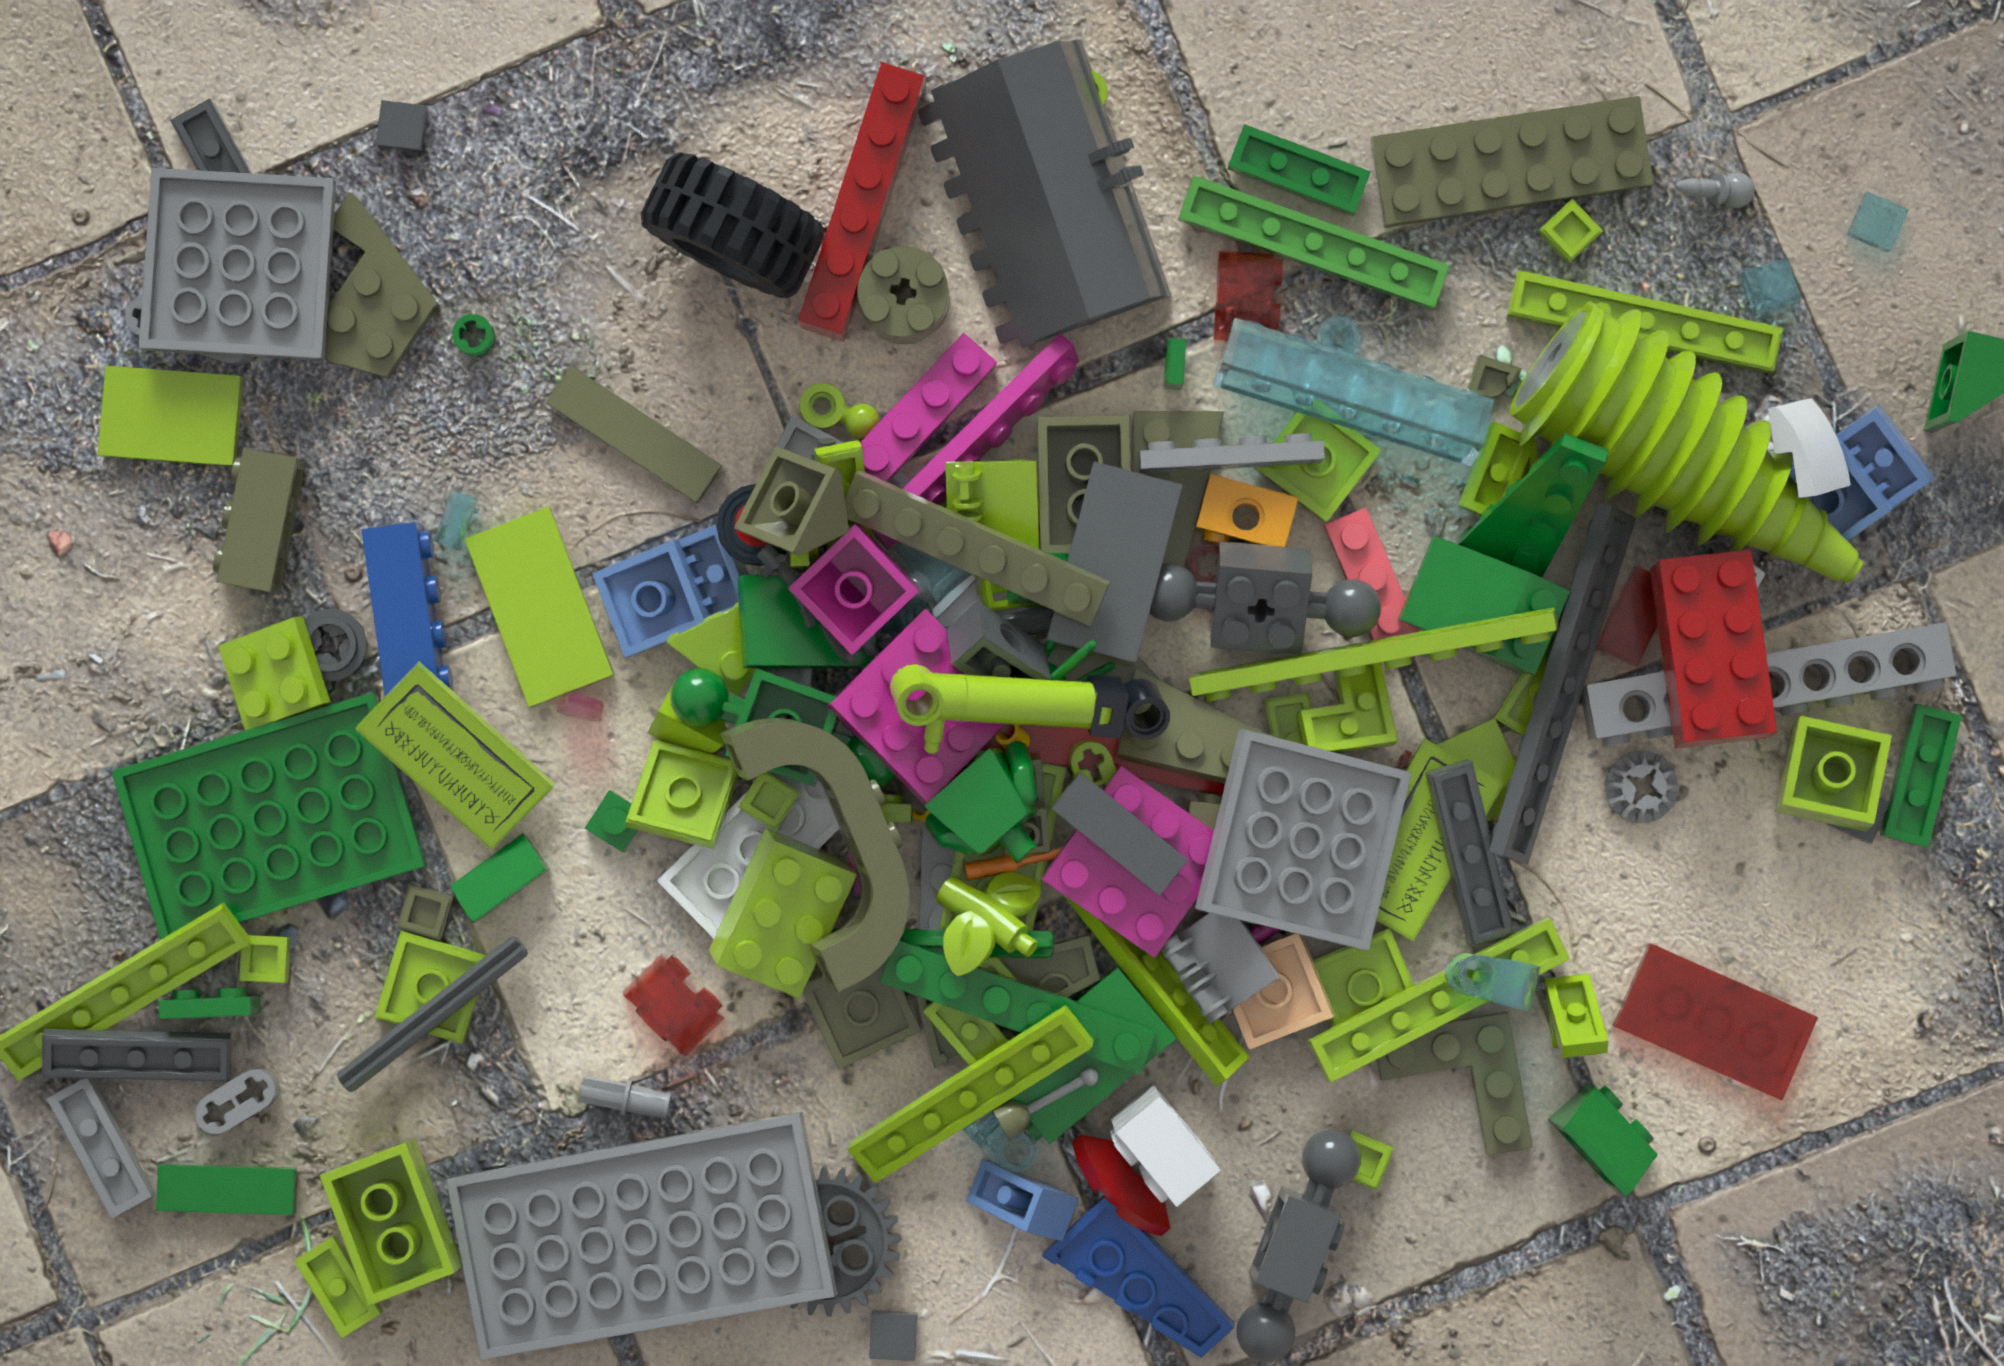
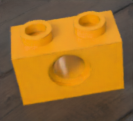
[1194,474,1298,547]

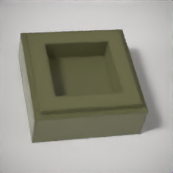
[397,884,456,940]

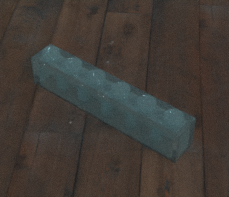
[1213,318,1494,467]

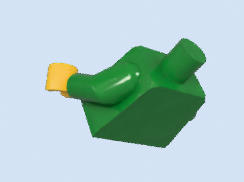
[912,724,1038,864]

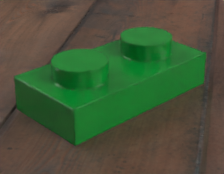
[159,987,261,1019]

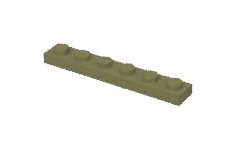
[845,470,1111,627]

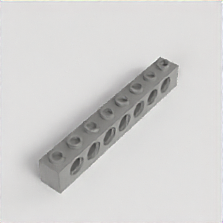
[1581,622,1957,747]

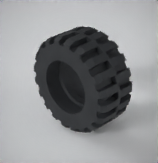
[641,152,824,299]

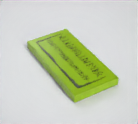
[356,661,555,850]
[1376,738,1504,942]

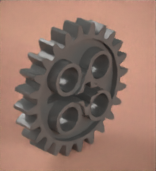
[790,1165,901,1317]

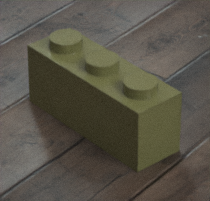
[213,448,306,595]

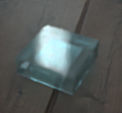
[1846,192,1909,253]

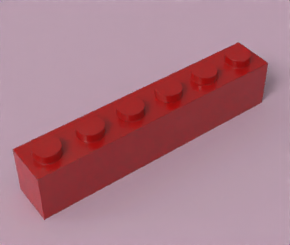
[798,62,926,342]

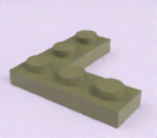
[1376,1012,1533,1155]

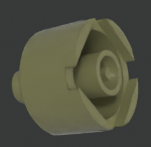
[858,246,950,344]

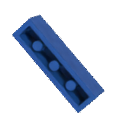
[361,521,454,696]

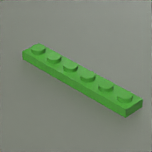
[1178,175,1450,310]

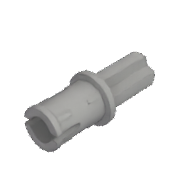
[579,1076,672,1121]

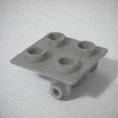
[1161,913,1280,1024]

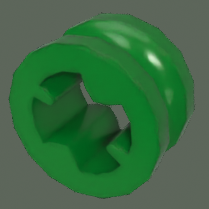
[452,314,496,357]

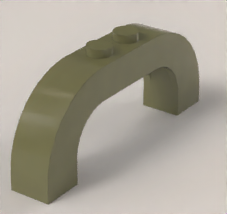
[721,718,910,992]

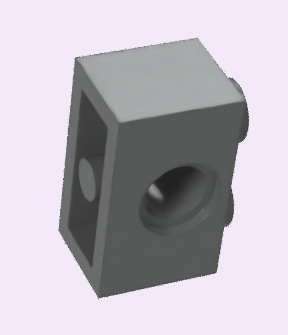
[946,601,1051,680]

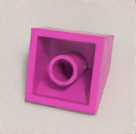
[788,523,920,655]

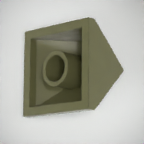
[734,446,849,556]

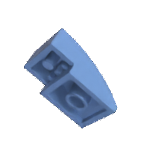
[1789,404,1934,541]
[592,524,749,658]

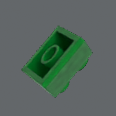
[1924,331,2004,433]
[1548,1083,1658,1197]

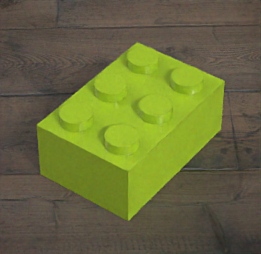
[709,828,857,999]
[320,1138,463,1306]

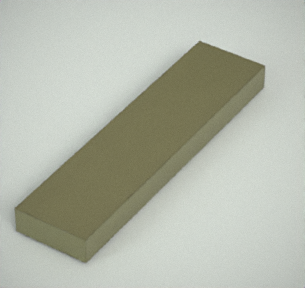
[546,365,723,504]

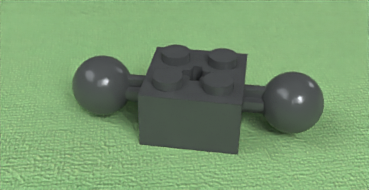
[1149,541,1381,655]
[1236,1129,1361,1362]

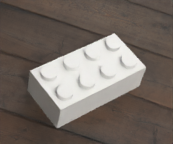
[1110,1082,1221,1207]

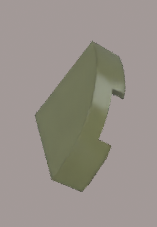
[1464,355,1522,401]

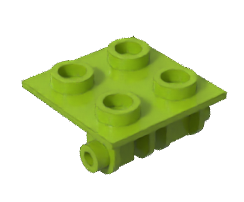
[945,461,1040,550]

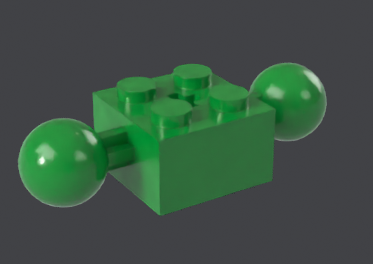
[670,668,896,787]

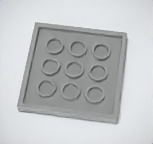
[139,168,337,361]
[1195,729,1412,951]

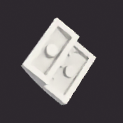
[1768,398,1851,498]

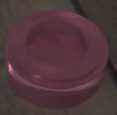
[557,693,605,722]

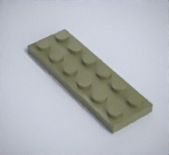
[1371,96,1654,228]

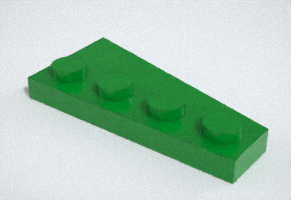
[1458,433,1609,578]

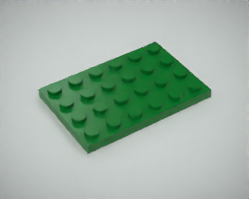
[111,692,427,940]

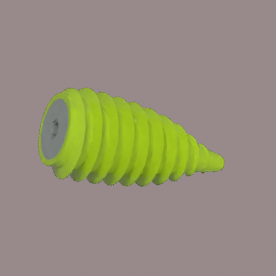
[1509,301,1863,583]

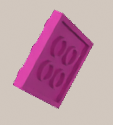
[827,608,1004,805]
[1041,765,1214,958]

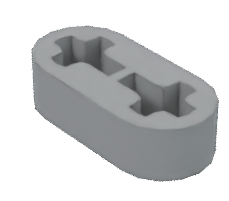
[195,1068,280,1134]

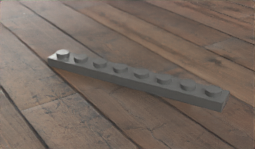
[1488,503,1636,865]

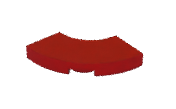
[1072,1135,1170,1236]

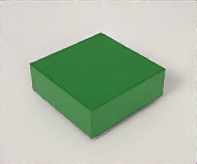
[1163,338,1186,390]

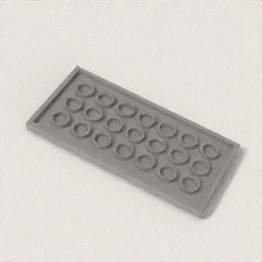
[446,1112,838,1360]

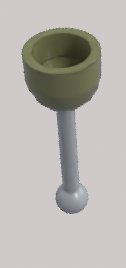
[992,1067,1099,1141]

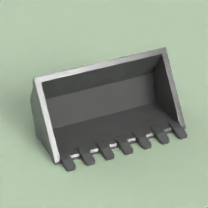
[918,39,1172,348]

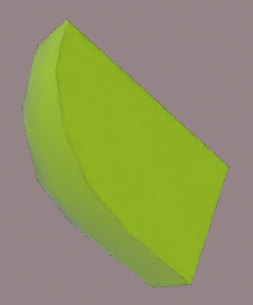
[647,678,727,753]

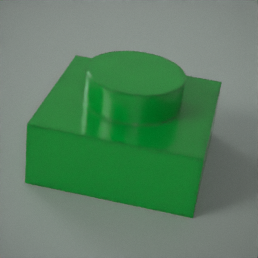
[585,790,639,853]

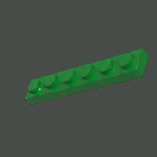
[879,939,1156,1075]

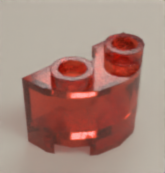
[1213,250,1283,343]
[623,953,725,1056]

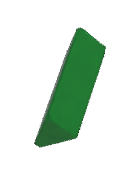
[450,833,550,923]

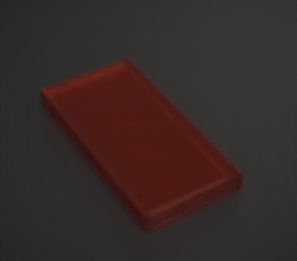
[1612,943,1818,1101]

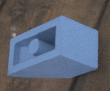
[966,1159,1079,1241]

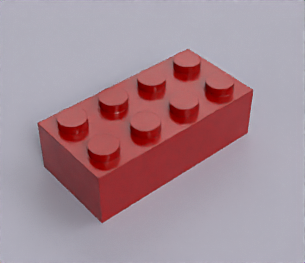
[1650,549,1777,749]

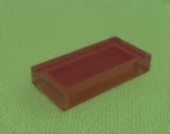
[1596,565,1658,667]

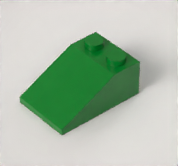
[1398,536,1570,675]

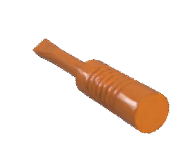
[963,847,1062,881]

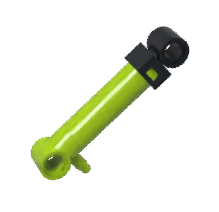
[890,664,1170,754]

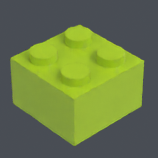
[1775,716,1892,832]

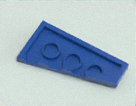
[1042,1195,1235,1358]

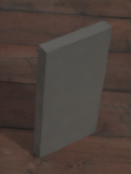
[1047,462,1183,664]

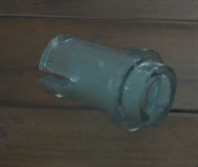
[433,490,480,551]
[880,598,933,634]

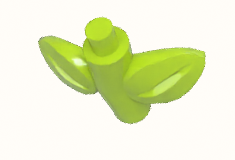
[936,872,1041,977]

